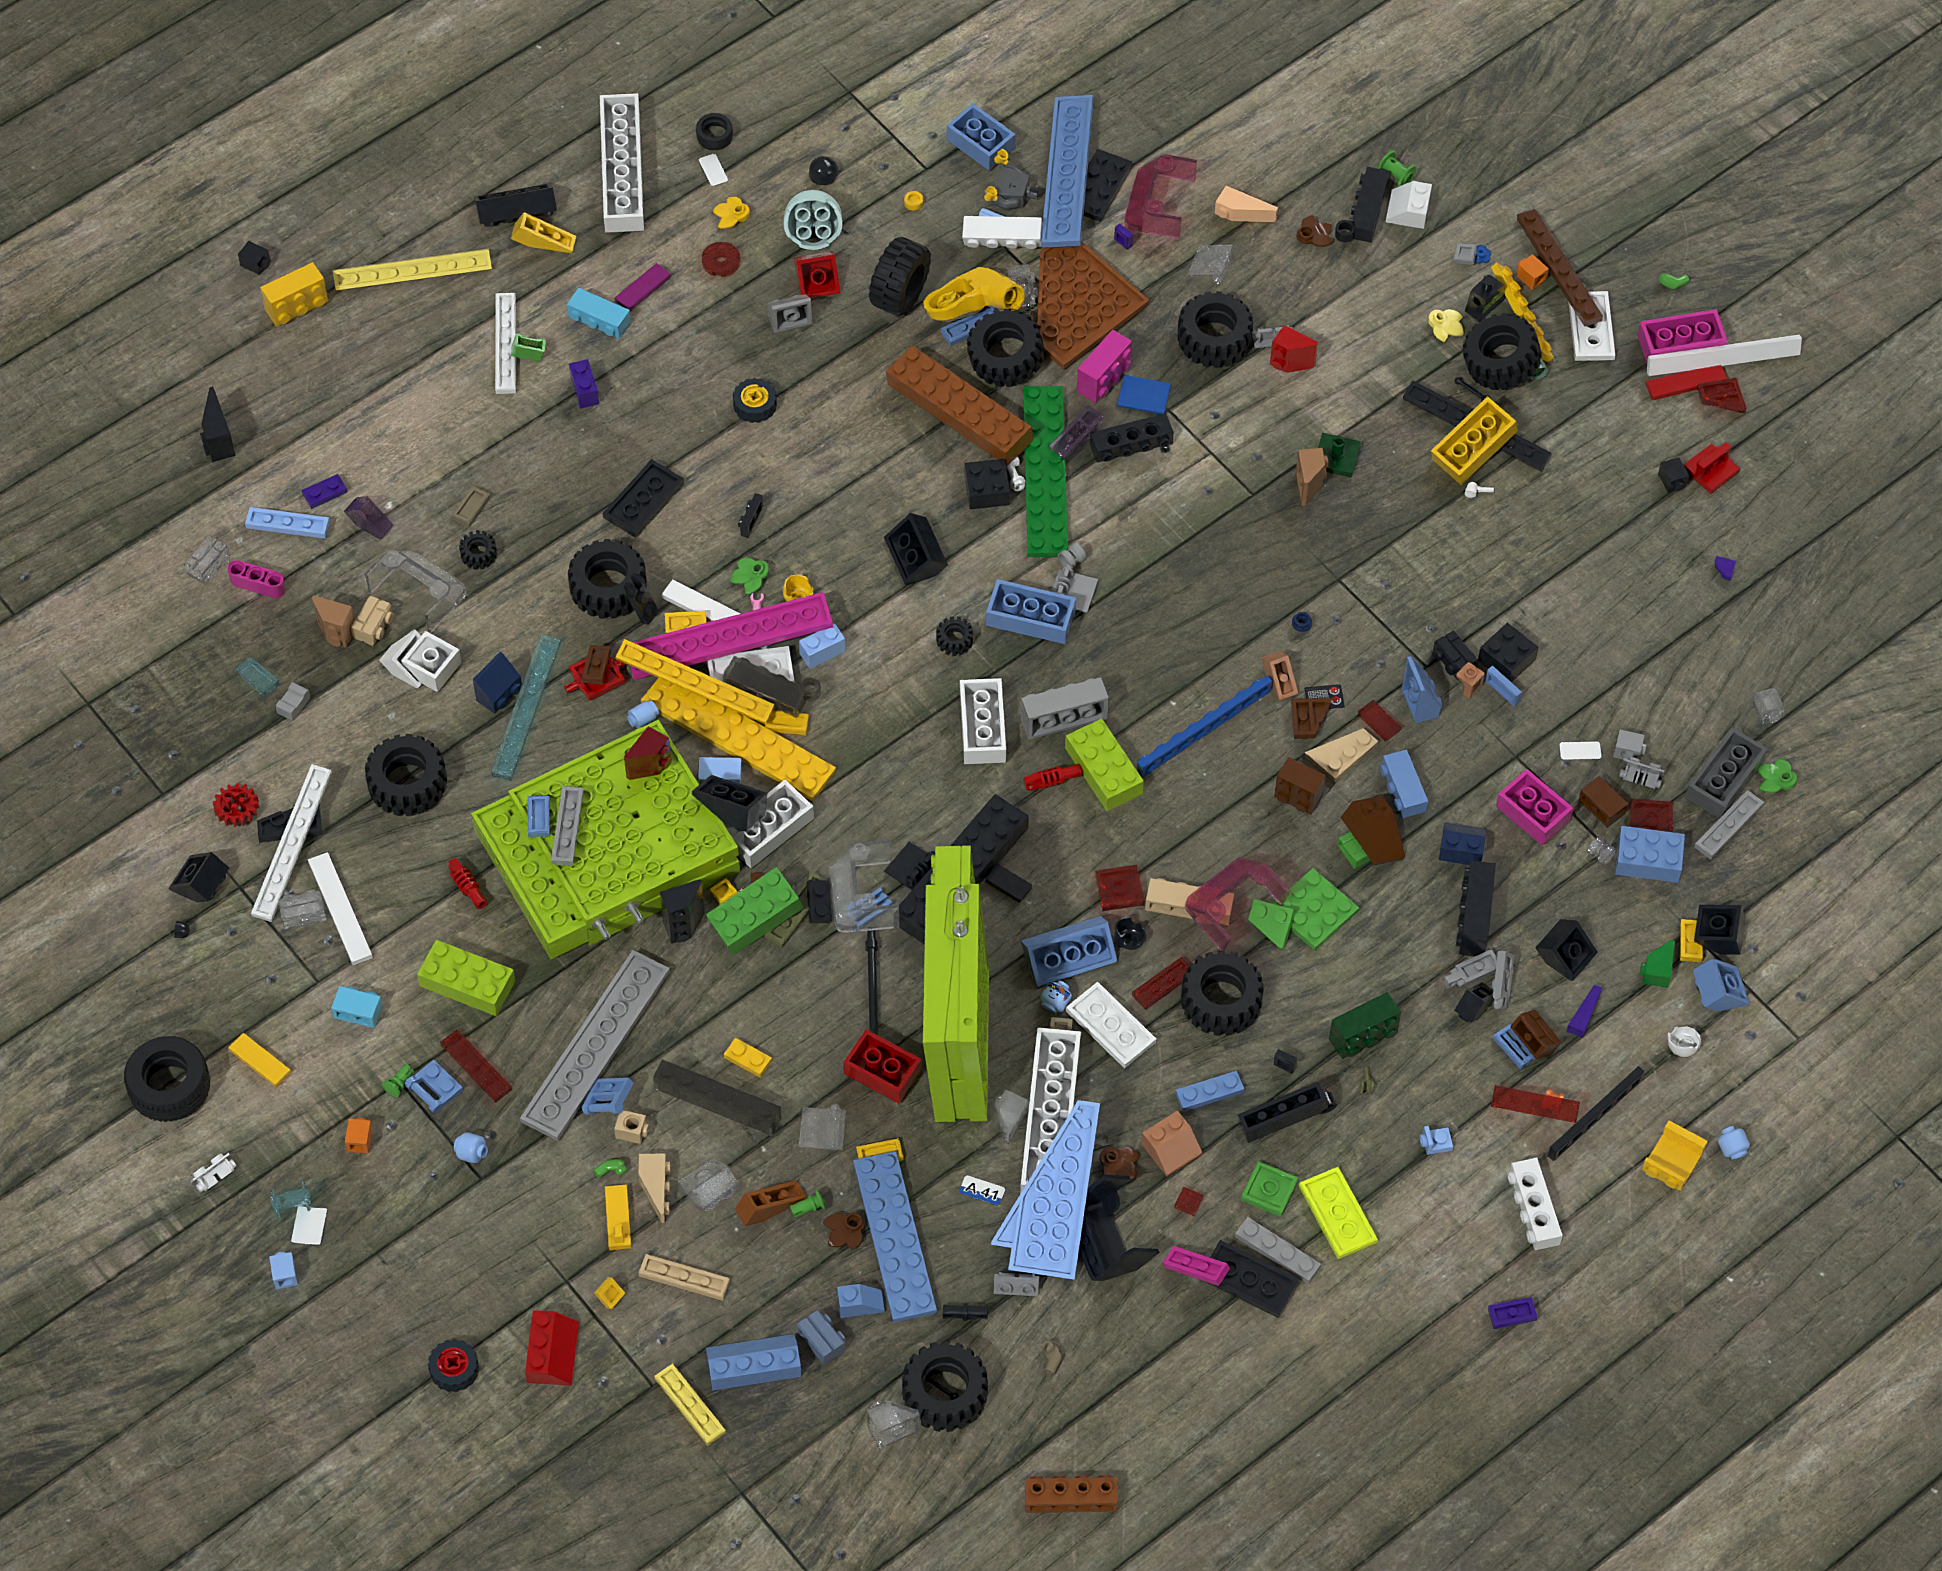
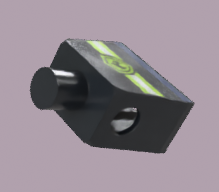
[1465,275,1504,322]

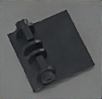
[884,842,935,890]

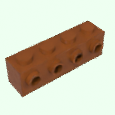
[1025,1475,1118,1513]

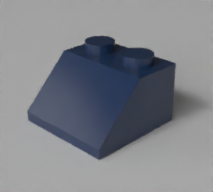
[473,652,522,714]
[1439,822,1486,865]

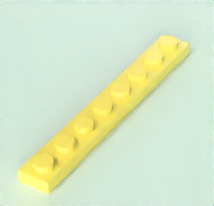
[333,249,492,290]

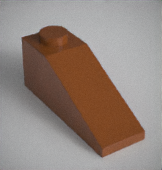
[735,1180,807,1226]

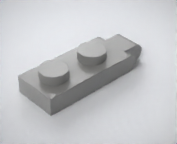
[1492,951,1514,1011]

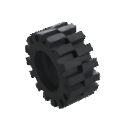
[459,530,497,570]
[936,616,973,656]

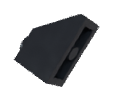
[1454,983,1494,1023]

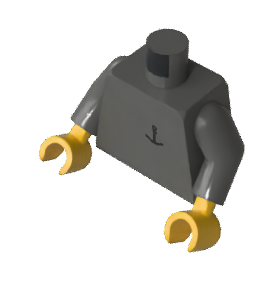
[984,149,1039,210]

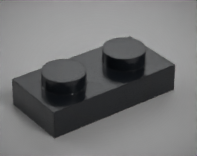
[738,493,763,538]
[806,880,832,924]

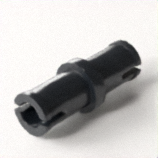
[943,1303,988,1321]

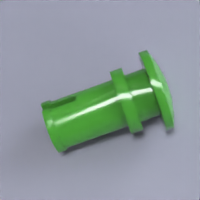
[382,1064,414,1098]
[790,1190,825,1218]

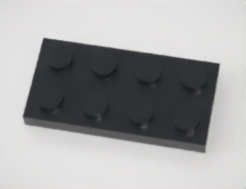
[1083,149,1132,222]
[602,459,684,537]
[1204,1240,1299,1318]

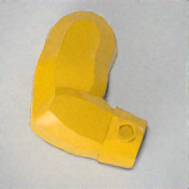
[923,267,1025,322]

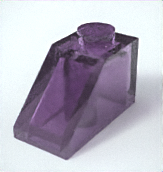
[344,496,393,539]

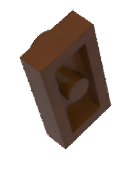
[582,645,611,685]

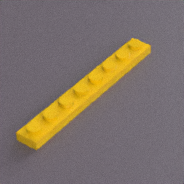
[616,639,775,725]

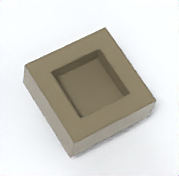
[1050,1017,1073,1031]

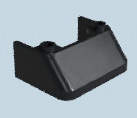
[1079,1174,1160,1281]

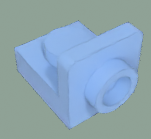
[1420,1126,1453,1155]

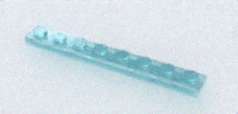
[491,635,561,781]

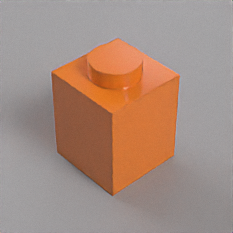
[1516,254,1549,291]
[345,1117,373,1154]

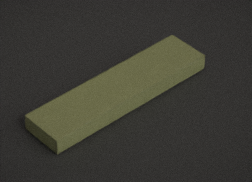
[765,872,830,948]

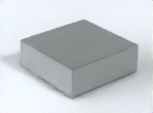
[1454,243,1478,265]

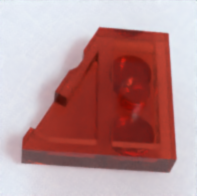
[1697,378,1747,413]

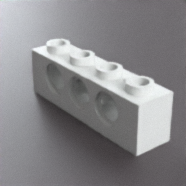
[1507,1158,1562,1250]

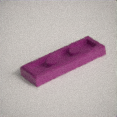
[615,263,671,311]

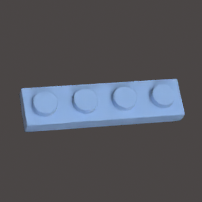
[245,507,330,539]

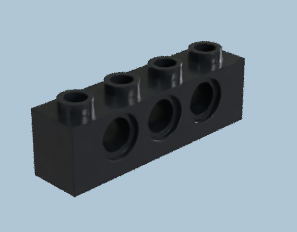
[1090,413,1174,463]

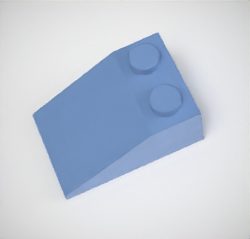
[1402,656,1442,723]

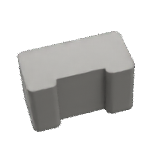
[276,682,310,721]

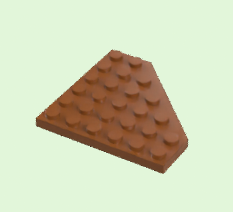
[1037,241,1149,370]

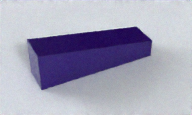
[1566,985,1602,1037]

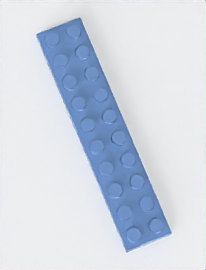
[1041,95,1094,248]

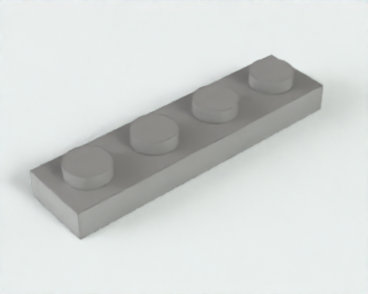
[551,786,584,866]
[1694,790,1764,860]
[1235,1217,1321,1284]

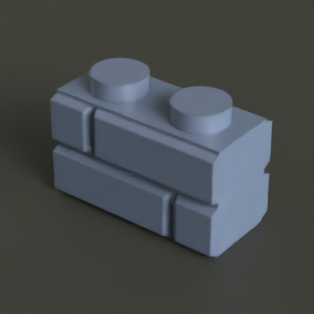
[797,1310,846,1365]

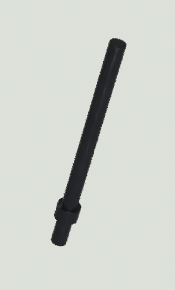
[865,925,878,1035]

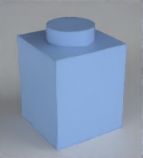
[269,1252,298,1289]

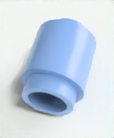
[627,700,659,728]

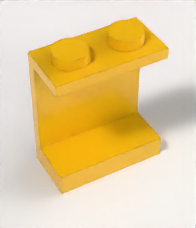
[1642,1121,1708,1191]

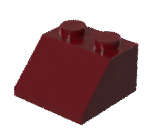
[624,726,672,780]

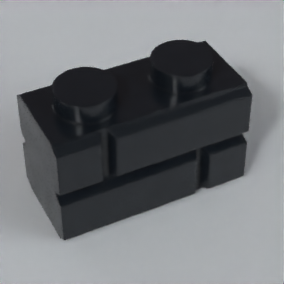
[1433,631,1479,680]

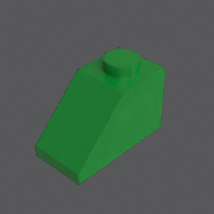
[1639,940,1675,988]

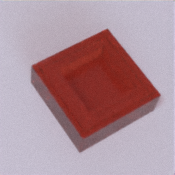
[1174,1187,1204,1216]

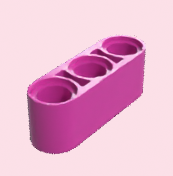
[227,560,286,598]

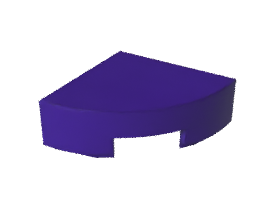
[1715,556,1736,581]

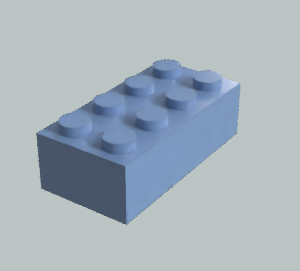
[986,579,1076,644]

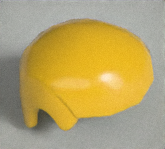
[783,574,814,601]

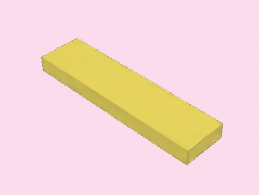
[654,1363,726,1446]

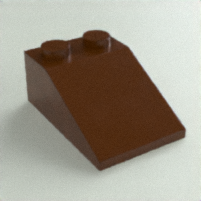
[1340,796,1406,865]

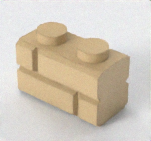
[350,596,394,646]

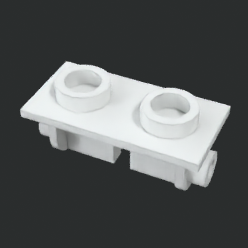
[191,1153,236,1192]

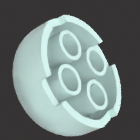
[784,190,842,250]

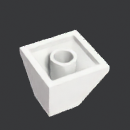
[379,630,422,688]

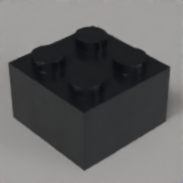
[964,459,1010,510]
[1478,622,1538,682]

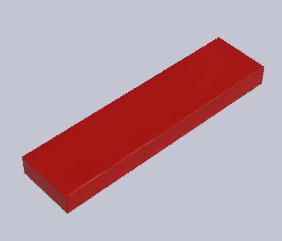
[1645,365,1727,401]

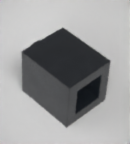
[238,241,271,275]
[1658,457,1689,493]

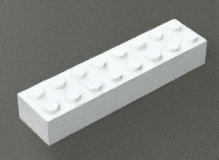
[600,93,644,233]
[1020,1028,1081,1194]

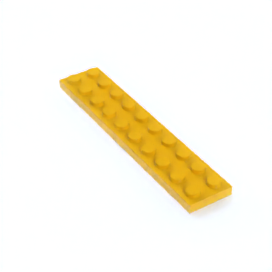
[641,678,836,802]

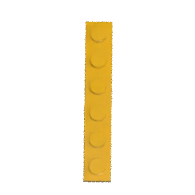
[1491,262,1554,362]

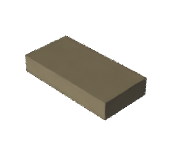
[452,486,490,527]

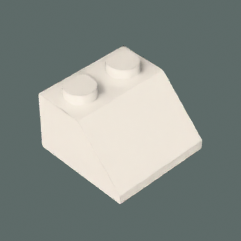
[1386,181,1432,229]
[401,631,462,692]

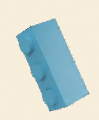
[567,288,631,338]

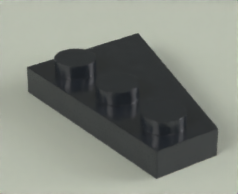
[257,804,323,843]

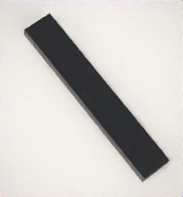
[1548,1066,1644,1161]

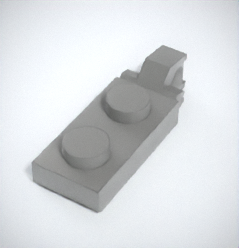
[1443,950,1496,989]

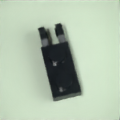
[624,573,659,625]

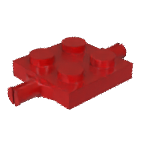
[564,657,626,701]

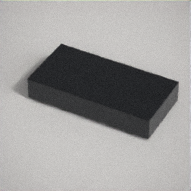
[985,863,1032,903]

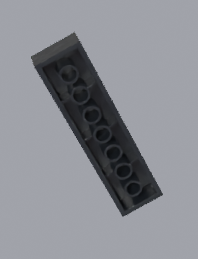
[893,794,1029,945]

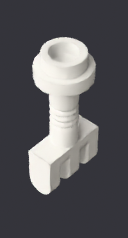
[1005,457,1026,491]

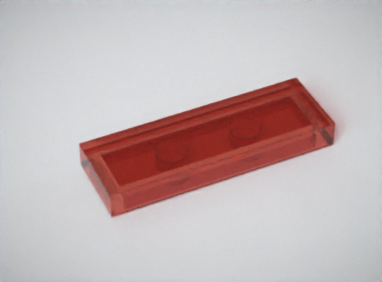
[1132,957,1189,1010]

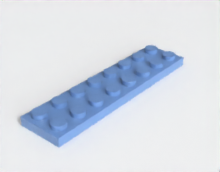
[853,1151,937,1323]

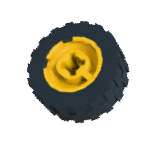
[733,378,777,423]

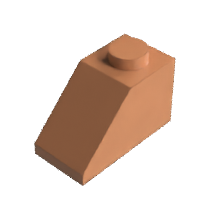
[1261,651,1298,700]

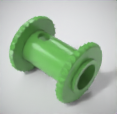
[1378,151,1417,187]

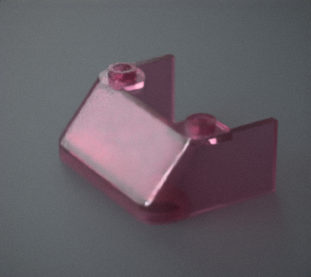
[1124,154,1197,239]
[1185,857,1291,951]

